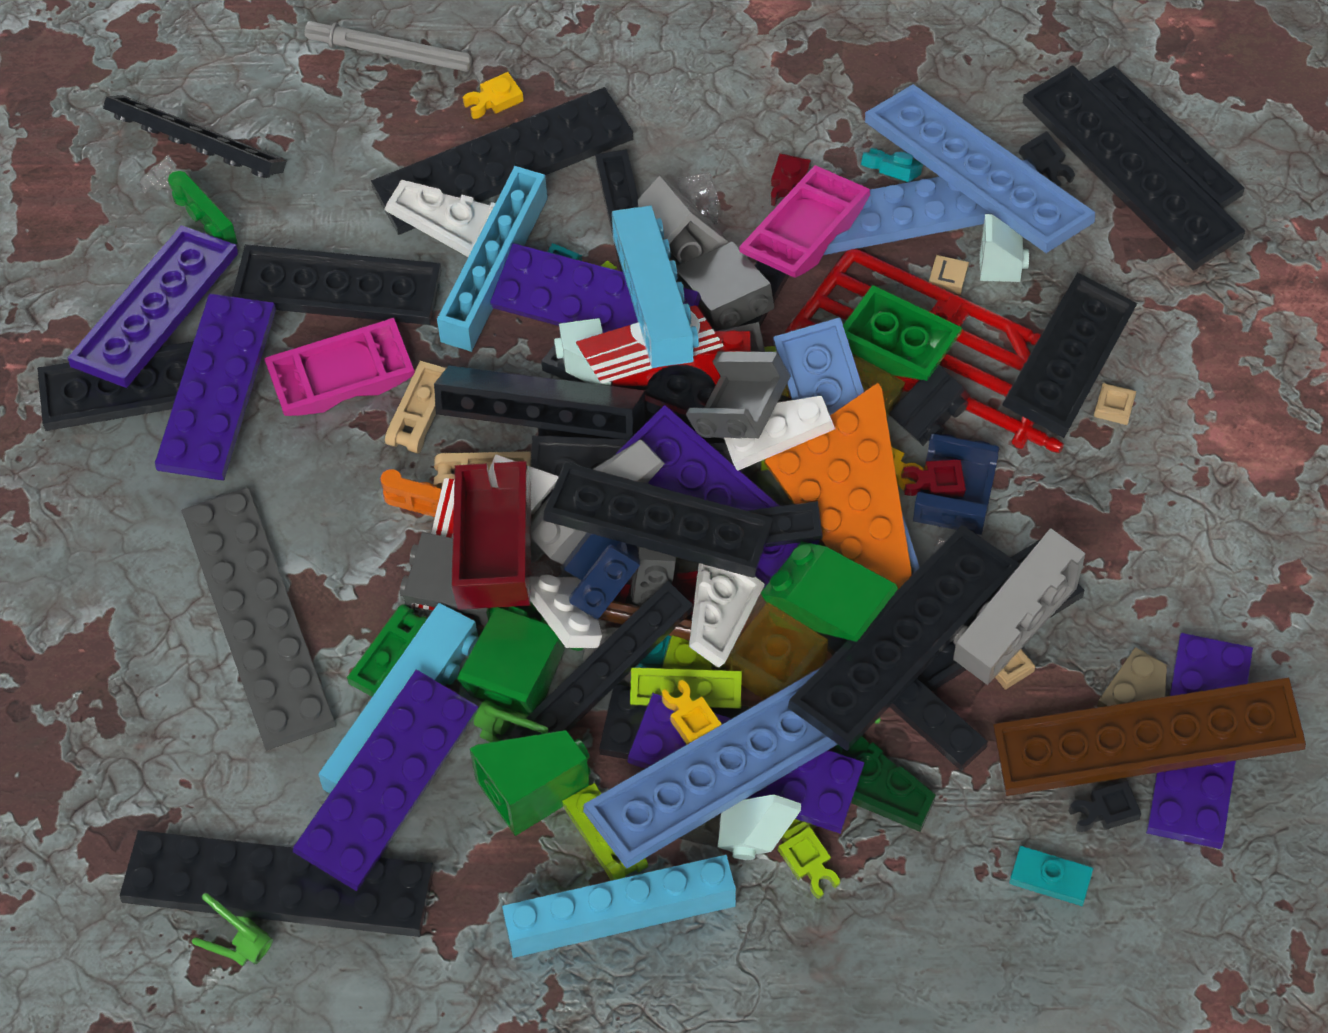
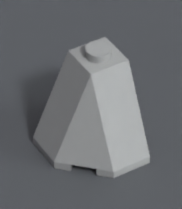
[638,175,729,266]

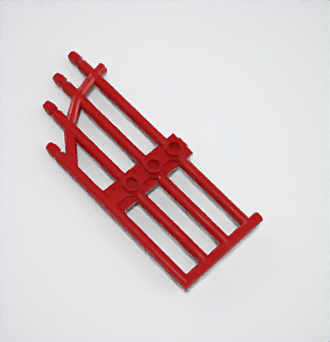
[785,249,1064,453]

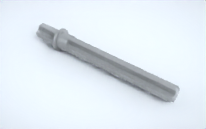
[305,21,472,72]

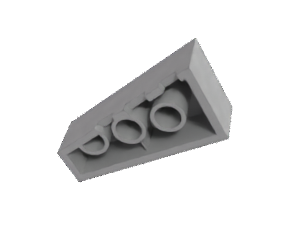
[953,528,1086,685]

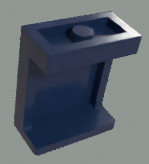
[913,434,1000,535]
[563,533,640,620]

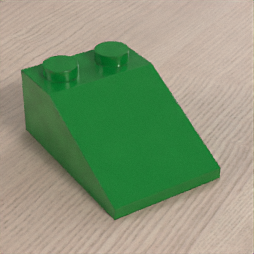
[843,285,962,381]
[760,542,898,642]

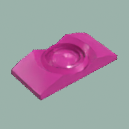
[739,165,870,278]
[264,318,415,416]

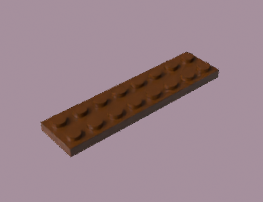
[993,677,1306,796]

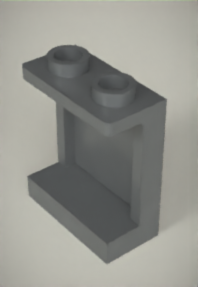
[676,241,774,331]
[686,352,791,439]
[400,532,491,626]

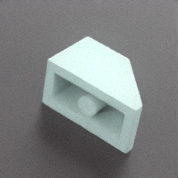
[979,214,1029,282]
[554,318,611,386]
[718,795,801,860]

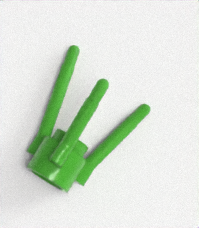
[474,700,548,742]
[192,893,273,966]

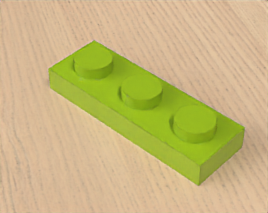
[630,668,742,709]

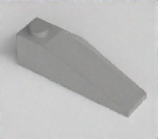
[531,440,665,564]

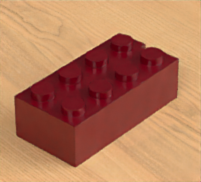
[452,461,531,610]

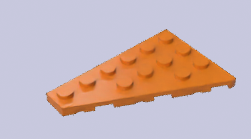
[764,383,912,589]

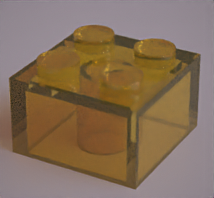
[725,602,828,700]

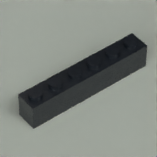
[434,366,645,440]

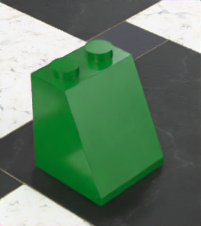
[457,606,565,715]
[470,730,591,836]

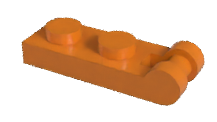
[380,469,442,517]

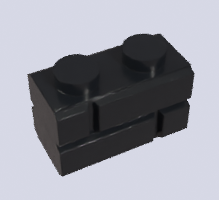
[888,365,970,446]

